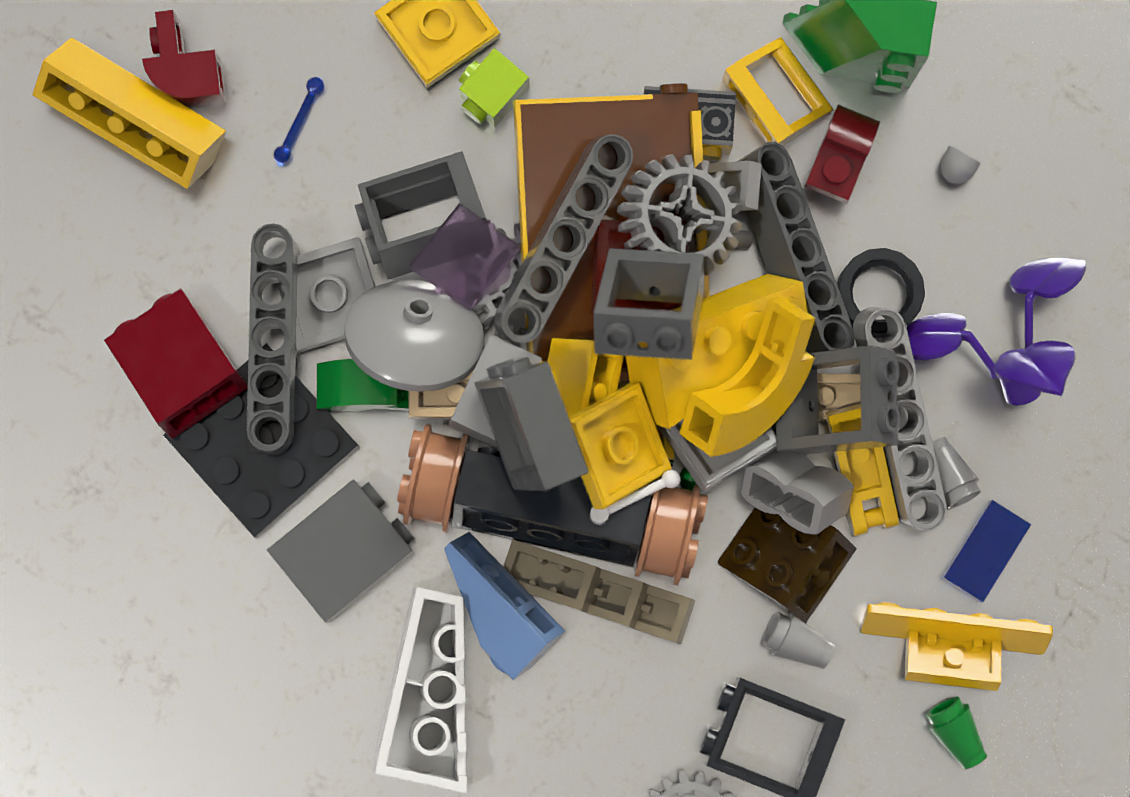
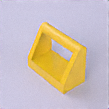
[722,37,834,146]

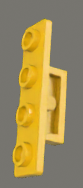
[861,602,1053,691]

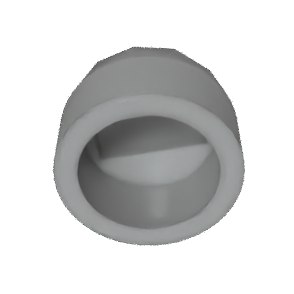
[940,146,981,184]

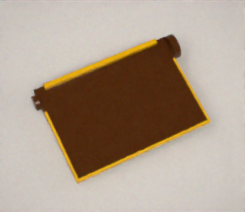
[513,83,710,363]

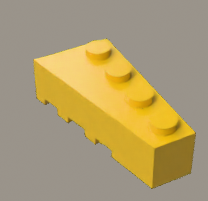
[625,273,808,429]

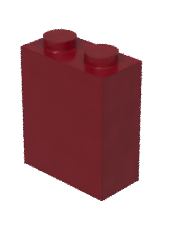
[104,288,248,439]

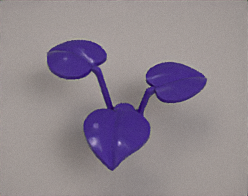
[906,258,1086,405]

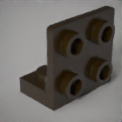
[718,507,857,624]

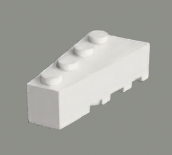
[372,586,467,793]

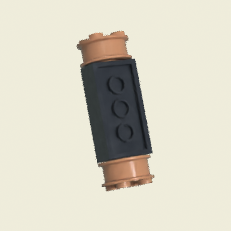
[397,424,708,586]

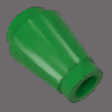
[926,696,987,769]

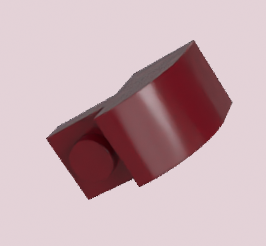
[142,10,226,108]
[804,104,880,204]

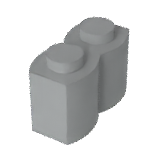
[741,449,854,534]

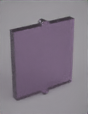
[409,203,521,310]

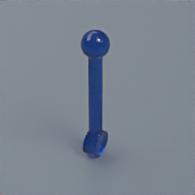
[273,77,325,163]

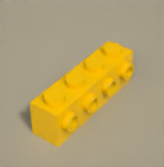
[32,37,226,189]

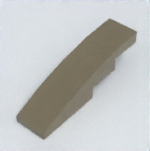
[503,539,695,645]

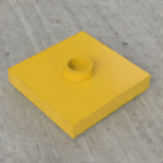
[374,0,501,88]
[569,383,672,510]

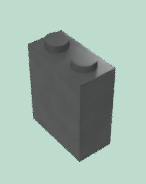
[266,479,415,623]

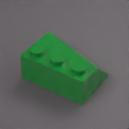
[782,0,937,93]

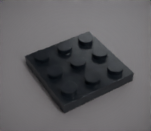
[163,343,359,539]

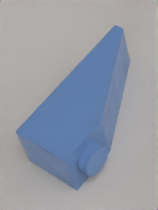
[444,532,565,680]

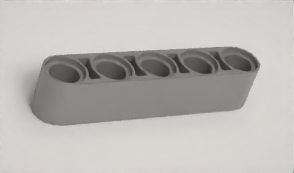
[853,307,947,531]

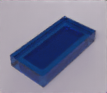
[942,500,1031,603]

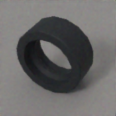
[837,248,925,338]

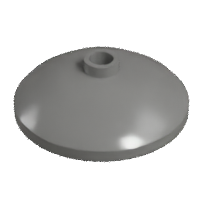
[344,280,484,391]

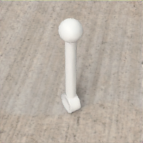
[590,470,680,525]

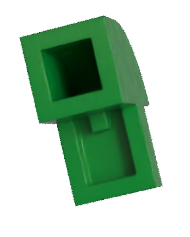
[317,359,409,412]

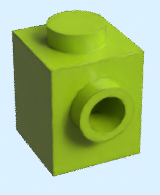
[459,48,530,128]

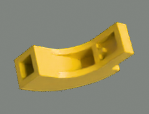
[679,296,815,457]

